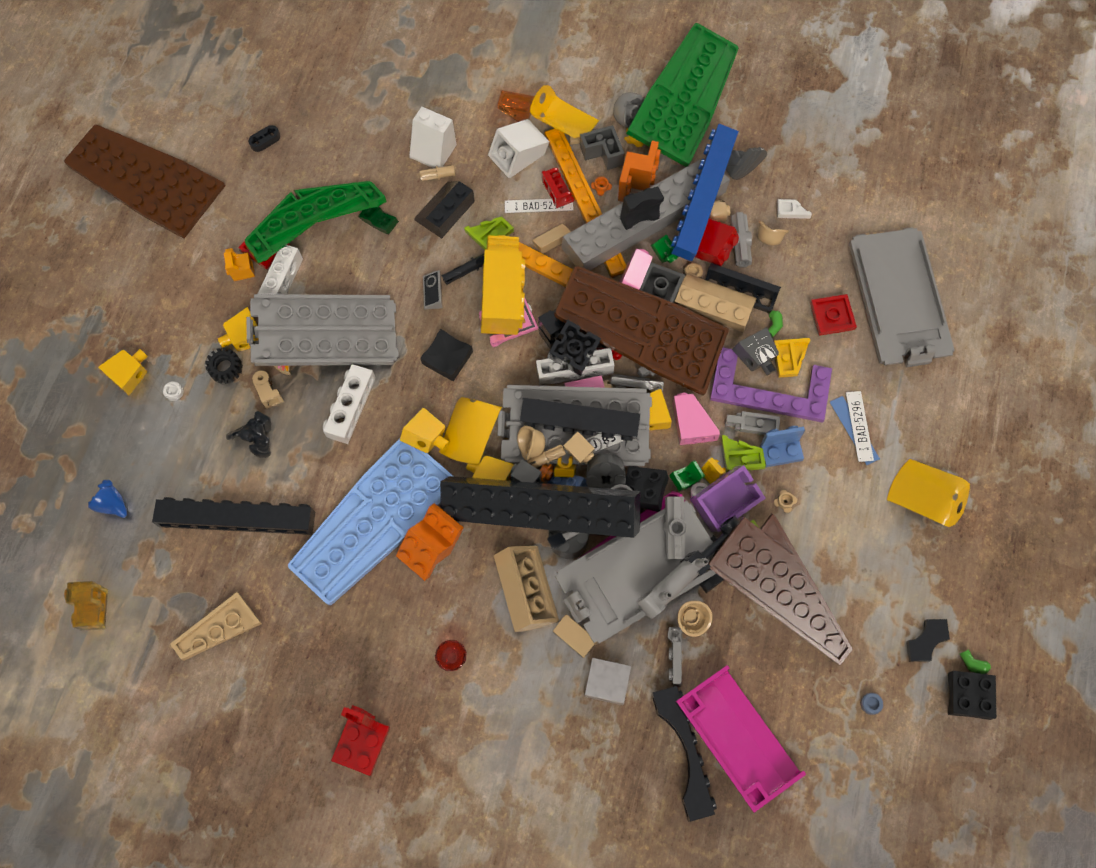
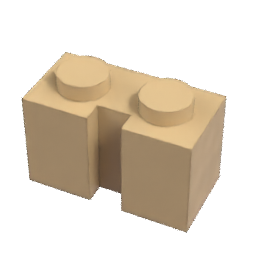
[563,432,595,465]

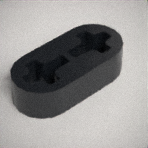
[248,125,280,152]

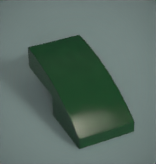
[358,207,399,235]

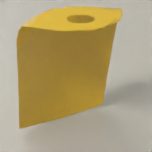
[530,85,599,138]
[439,397,502,464]
[887,459,970,527]

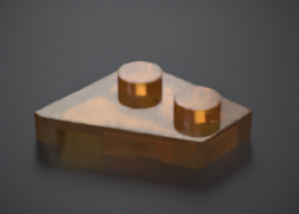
[497,90,535,122]

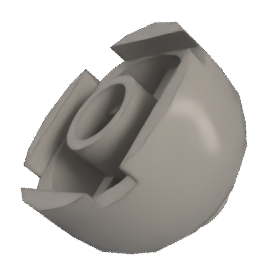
[613,92,645,128]

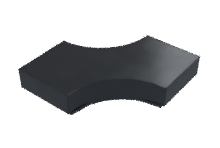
[907,619,950,662]

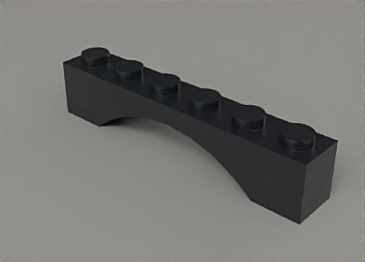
[651,686,717,822]

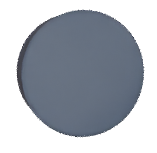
[860,693,883,715]

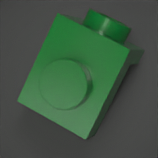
[651,234,679,263]
[669,461,705,492]

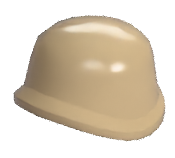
[757,220,789,246]
[517,426,546,460]
[677,600,712,637]

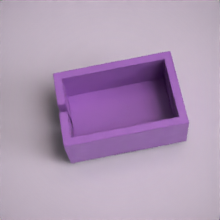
[690,465,765,532]

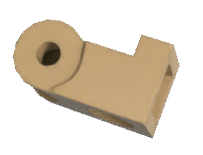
[252,371,284,409]

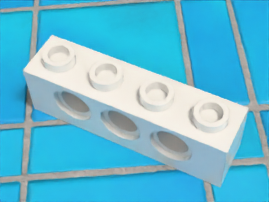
[258,245,303,294]
[536,348,614,386]
[323,364,376,444]

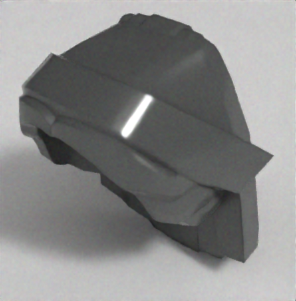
[726,147,767,180]

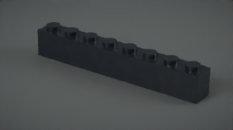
[152,497,316,535]

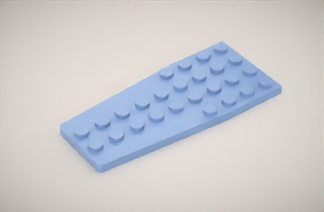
[288,438,453,605]

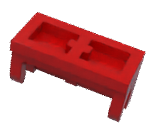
[542,168,574,209]

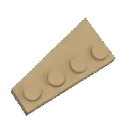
[170,592,262,661]

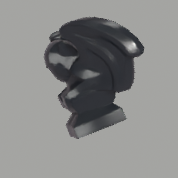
[226,411,271,458]

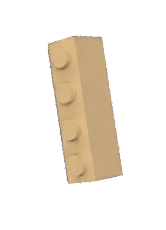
[675,274,757,332]
[494,546,559,632]

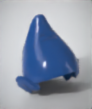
[88,480,127,518]

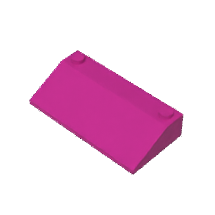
[676,665,806,813]

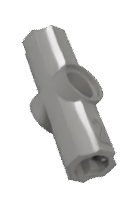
[731,212,752,268]
[663,497,687,559]

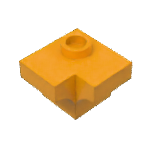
[224,248,255,281]

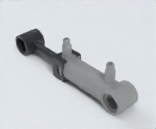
[637,515,739,619]

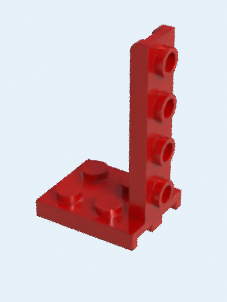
[331,705,390,776]

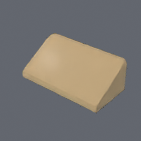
[532,224,571,254]
[553,614,597,658]

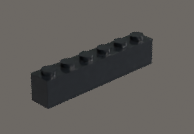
[520,398,640,441]

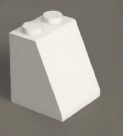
[410,107,457,168]
[488,119,549,178]

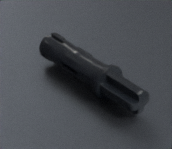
[441,254,484,286]

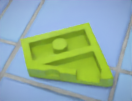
[464,216,514,250]
[721,435,766,473]

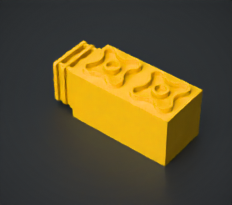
[481,235,525,335]

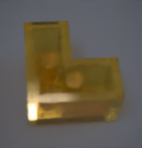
[64,581,108,631]

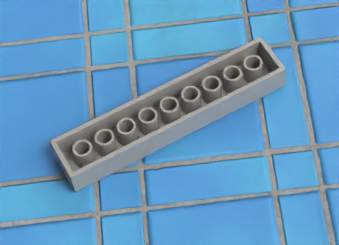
[562,157,730,271]

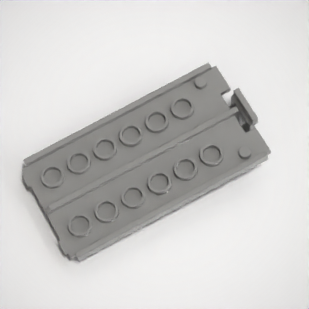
[849,227,955,367]
[246,294,399,366]
[498,385,652,467]
[555,501,717,644]

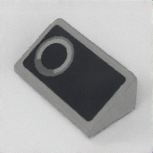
[423,270,443,310]

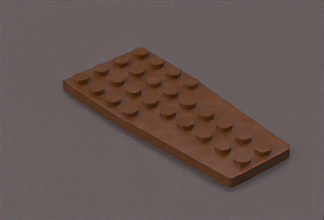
[64,125,225,239]
[554,266,729,396]

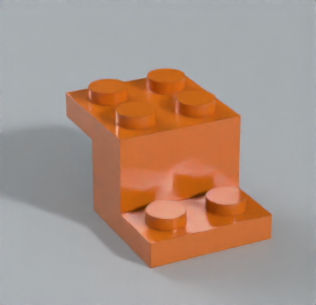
[618,141,661,202]
[396,503,464,581]

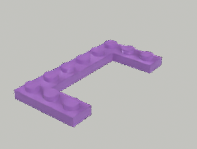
[710,347,832,423]

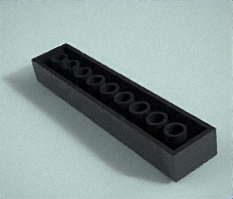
[440,476,641,538]

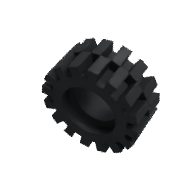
[205,347,243,384]

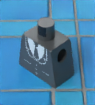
[732,327,779,376]

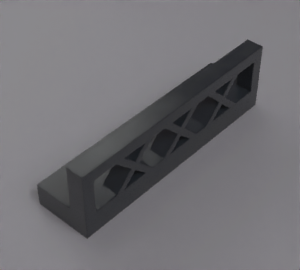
[705,263,781,313]

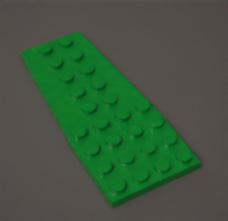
[626,23,739,167]

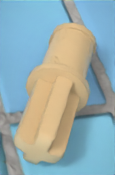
[419,165,455,181]
[527,444,566,468]

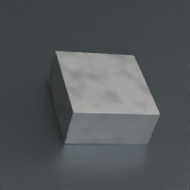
[585,658,631,705]

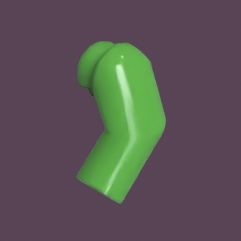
[768,311,783,338]
[960,650,991,674]

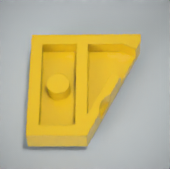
[774,338,810,378]

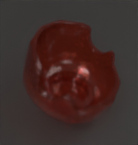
[435,640,467,671]

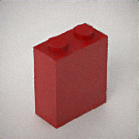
[694,219,739,267]

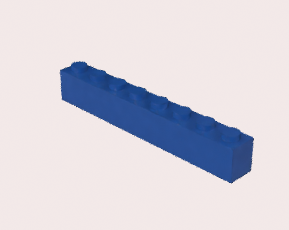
[671,124,739,262]

